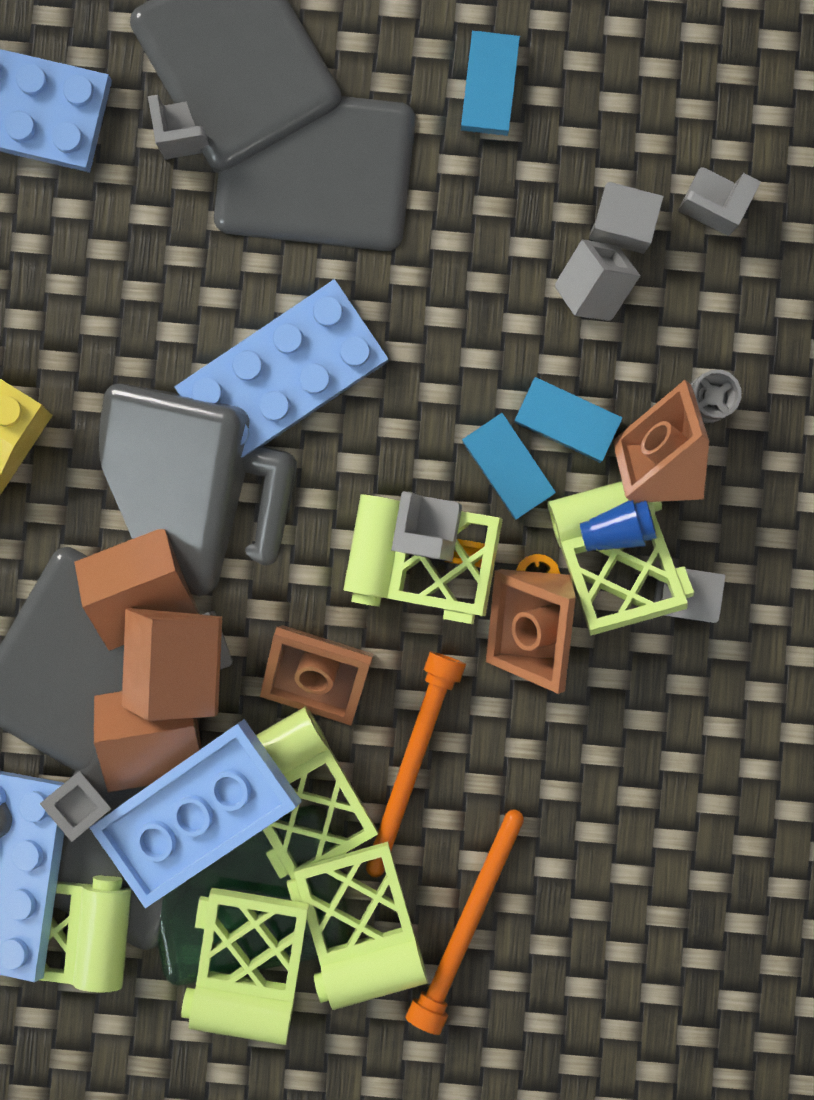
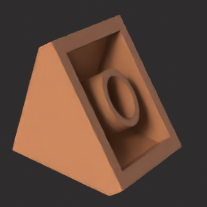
[612,380,709,503]
[74,529,200,651]
[486,569,576,694]
[122,608,222,721]
[260,625,374,726]
[94,691,202,792]

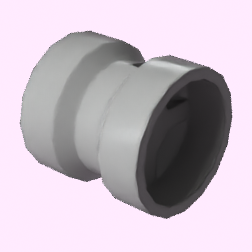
[691,370,742,423]

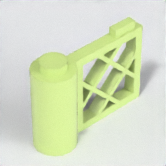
[548,481,694,636]
[343,495,503,624]
[256,707,378,879]
[287,842,428,1010]
[40,875,132,993]
[181,887,309,1045]

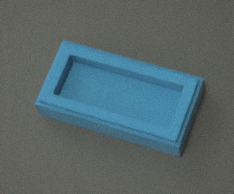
[461,30,520,136]
[514,377,623,463]
[462,413,556,520]

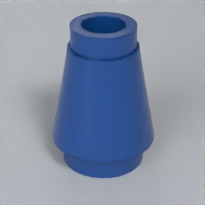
[580,500,657,552]

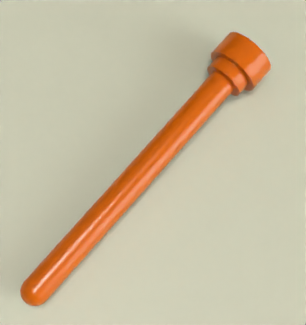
[366,651,466,878]
[405,810,524,1035]

